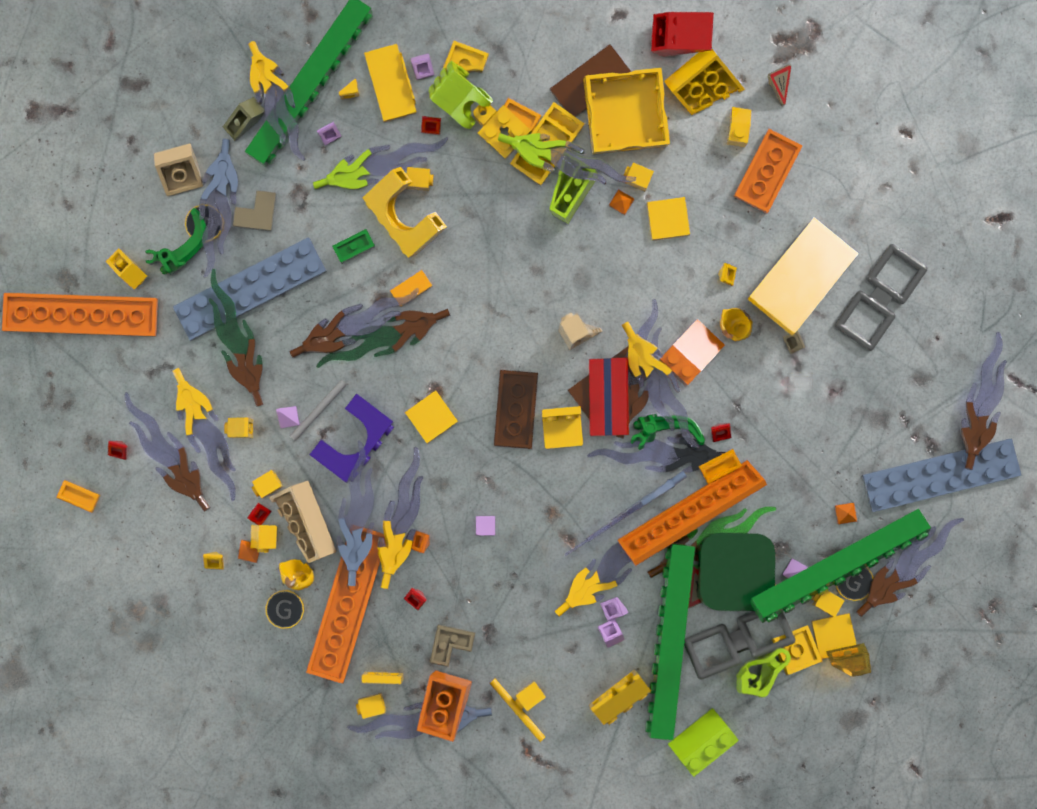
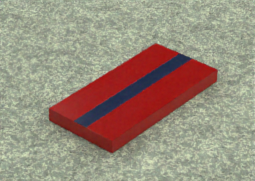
[589,358,629,436]

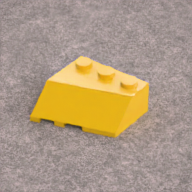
[664,49,745,115]
[589,670,651,725]

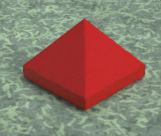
[421,116,441,135]
[711,423,732,442]
[108,441,127,460]
[247,503,272,525]
[403,588,427,610]

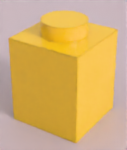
[623,162,654,192]
[406,167,434,191]
[251,470,284,498]
[250,525,277,552]
[812,591,845,617]
[515,681,546,711]
[356,692,386,719]

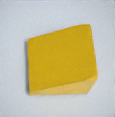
[339,79,359,99]

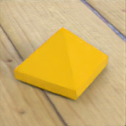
[718,263,737,286]
[203,552,224,570]

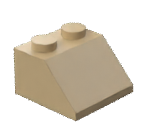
[154,143,203,196]

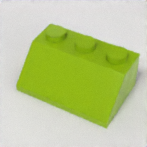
[668,708,739,777]

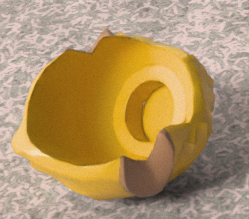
[720,307,753,341]
[279,559,314,590]

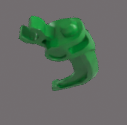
[145,208,208,275]
[631,414,705,450]

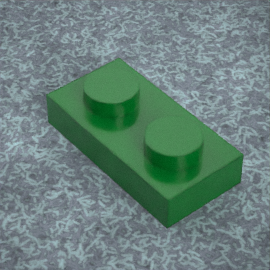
[332,229,375,264]

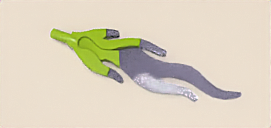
[498,133,636,185]
[312,137,448,190]

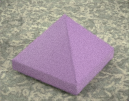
[317,122,341,145]

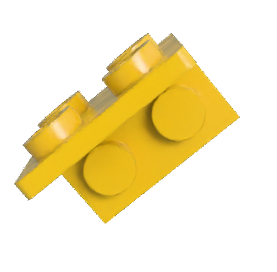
[542,406,583,449]

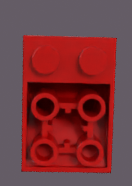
[651,12,714,57]

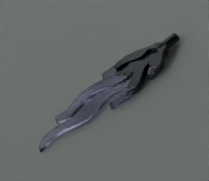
[587,436,726,473]

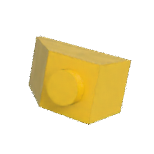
[726,107,751,147]
[106,248,147,289]
[224,417,254,438]

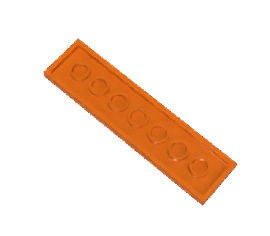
[2,293,158,337]
[618,460,767,566]
[306,524,386,684]

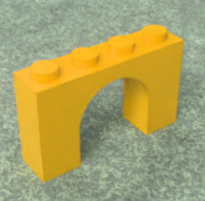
[362,167,447,258]

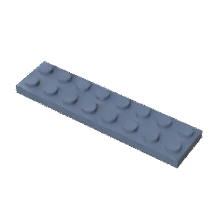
[172,237,327,341]
[862,438,1022,512]

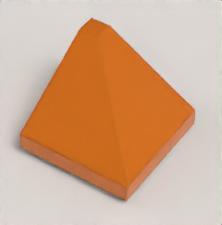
[238,540,260,563]

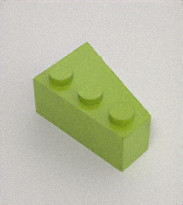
[549,152,599,224]

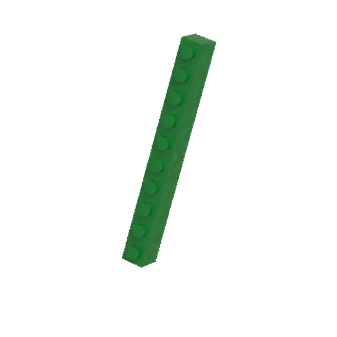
[245,0,373,167]
[750,508,931,623]
[645,543,695,740]

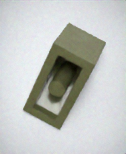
[223,97,266,141]

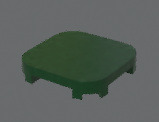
[696,533,776,611]

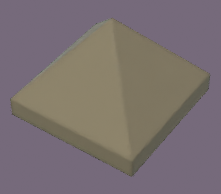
[783,330,805,354]

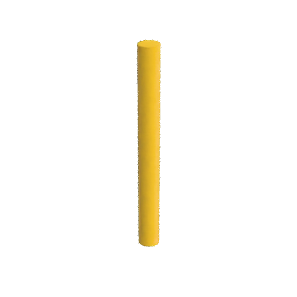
[490,678,545,742]

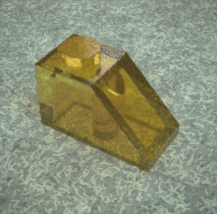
[826,643,871,677]

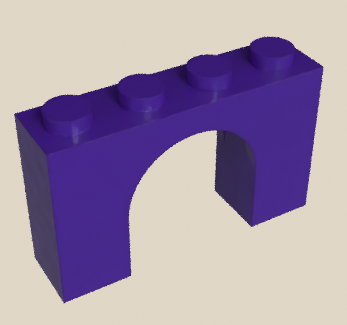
[309,393,394,483]

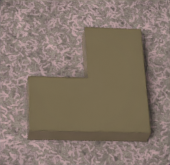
[233,191,276,231]
[429,625,475,667]

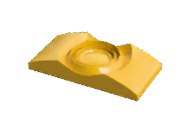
[510,102,585,186]

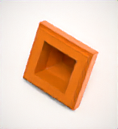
[609,189,634,215]
[835,502,857,525]
[411,531,430,553]

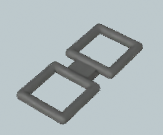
[835,244,928,351]
[684,611,795,680]

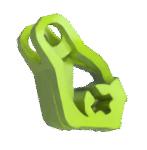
[428,61,493,129]
[736,648,791,698]

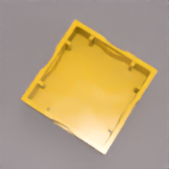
[583,68,670,155]

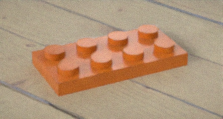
[733,129,802,214]

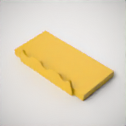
[364,44,417,122]

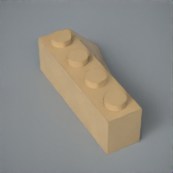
[558,313,603,350]
[269,481,337,563]

